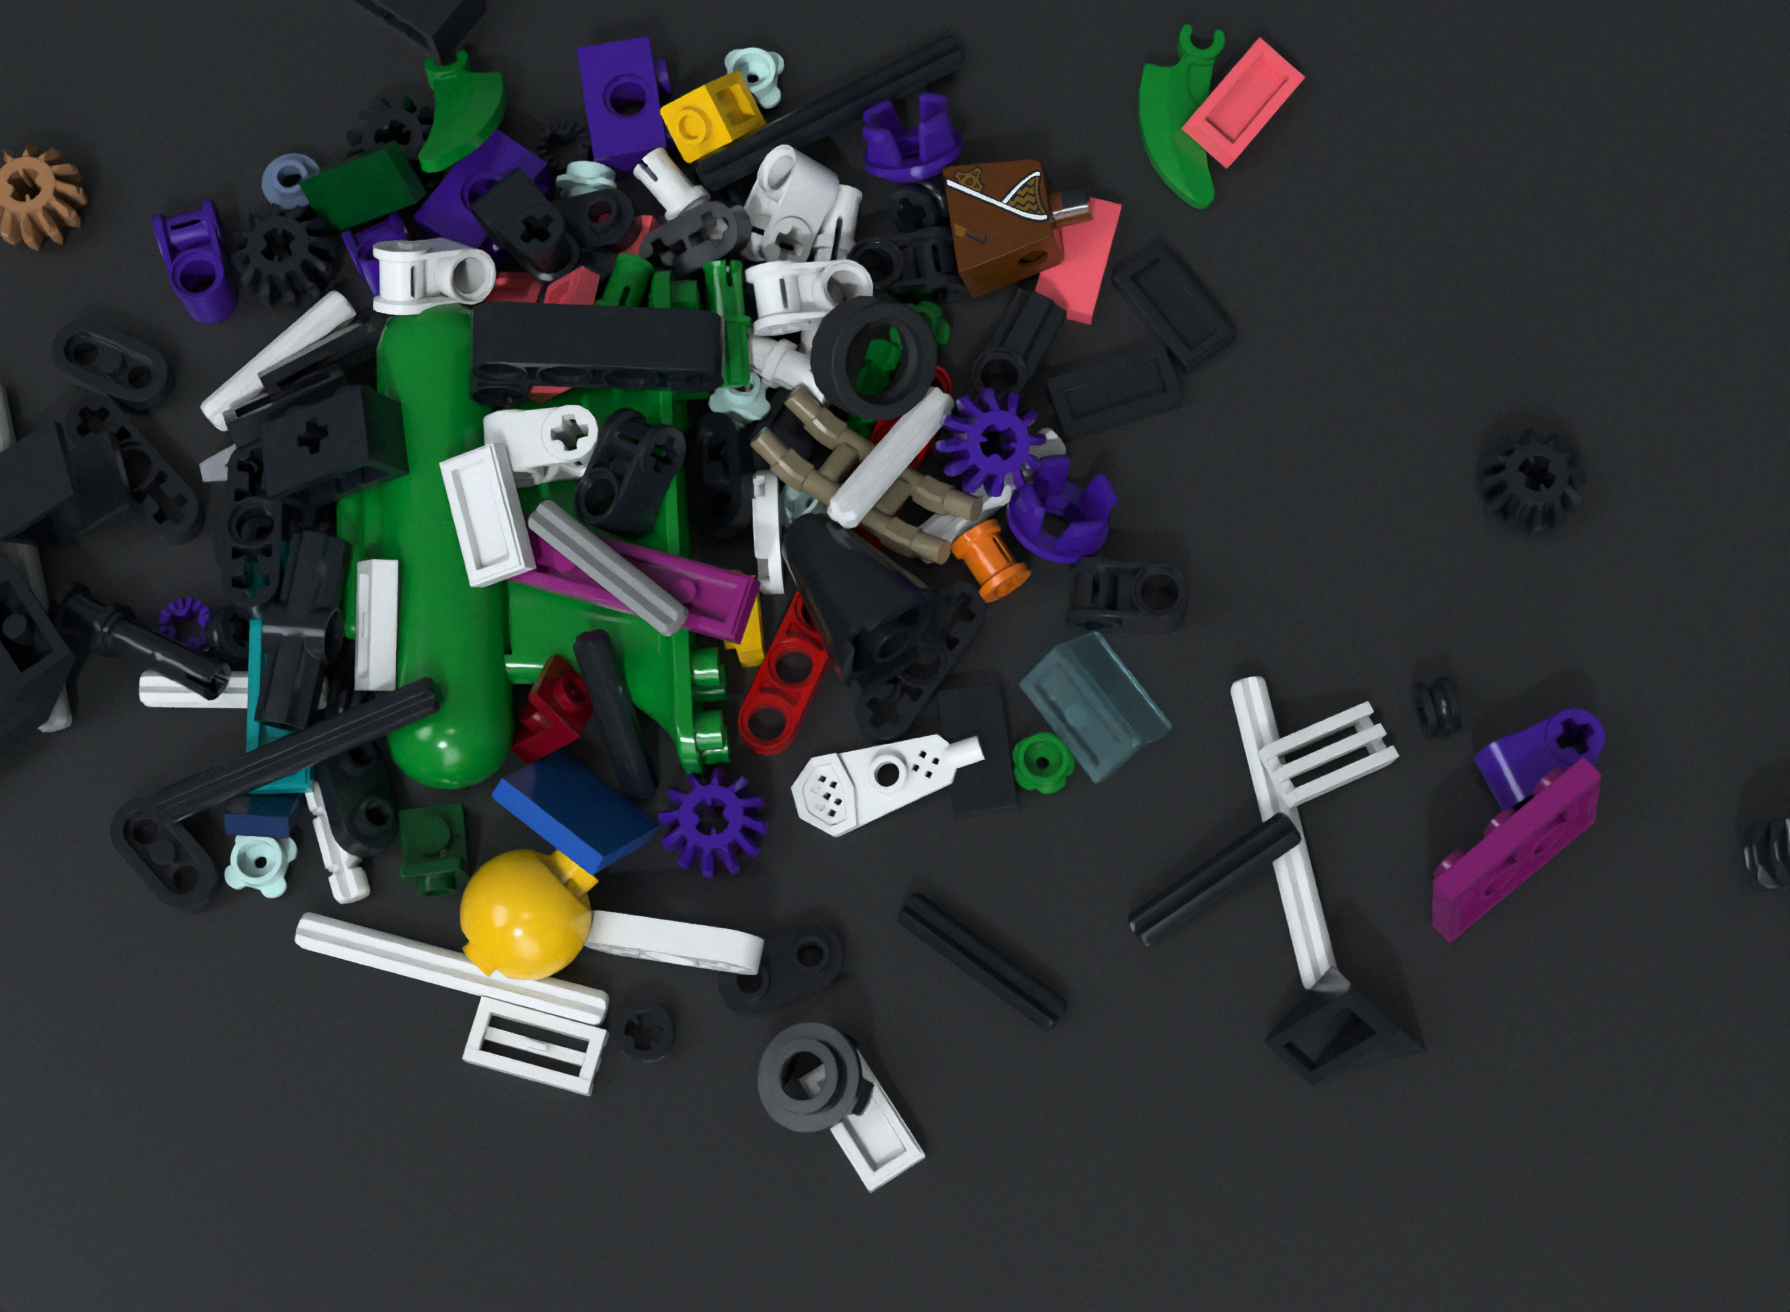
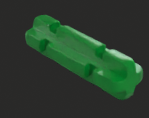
[843,338,902,440]

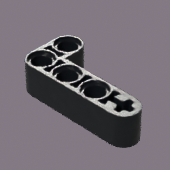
[469,301,725,408]

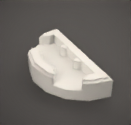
[752,470,785,595]

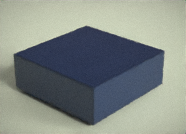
[224,793,304,838]

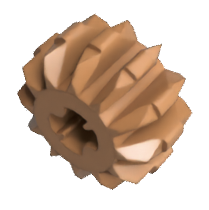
[0,142,88,251]

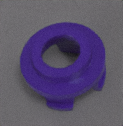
[862,92,964,183]
[1006,455,1118,564]

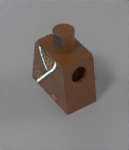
[942,159,1093,298]

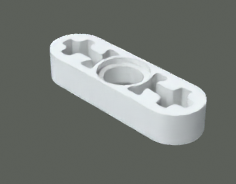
[584,910,765,975]

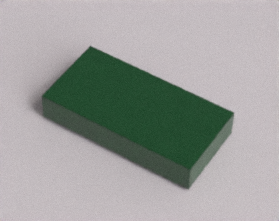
[298,140,427,235]

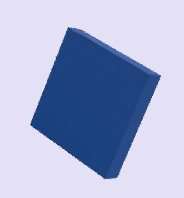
[491,749,660,875]

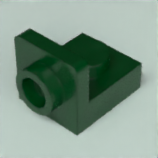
[398,802,472,897]

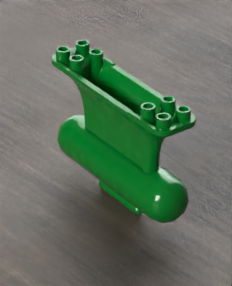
[336,270,731,790]

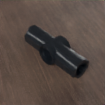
[932,289,1067,474]
[254,531,352,732]

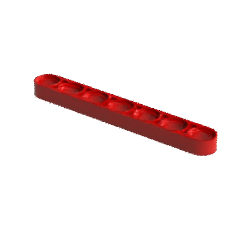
[738,365,952,756]

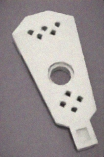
[791,734,985,838]

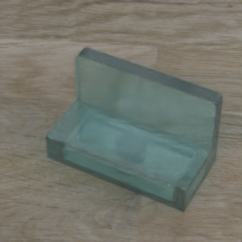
[1018,631,1172,784]

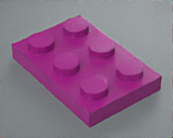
[1432,757,1602,944]

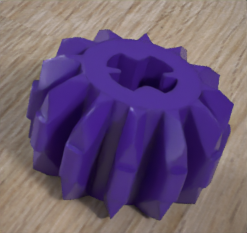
[936,388,1047,497]
[658,767,769,879]

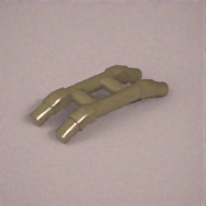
[749,385,983,565]

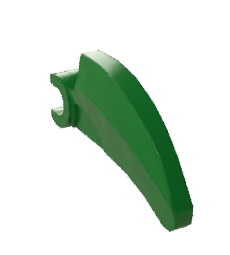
[1137,24,1225,209]
[418,50,507,173]

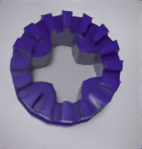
[157,597,213,655]

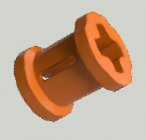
[951,519,1031,603]

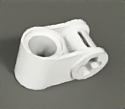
[739,145,839,263]
[373,238,496,315]
[745,259,873,336]
[483,405,601,489]

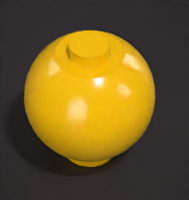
[460,849,599,981]

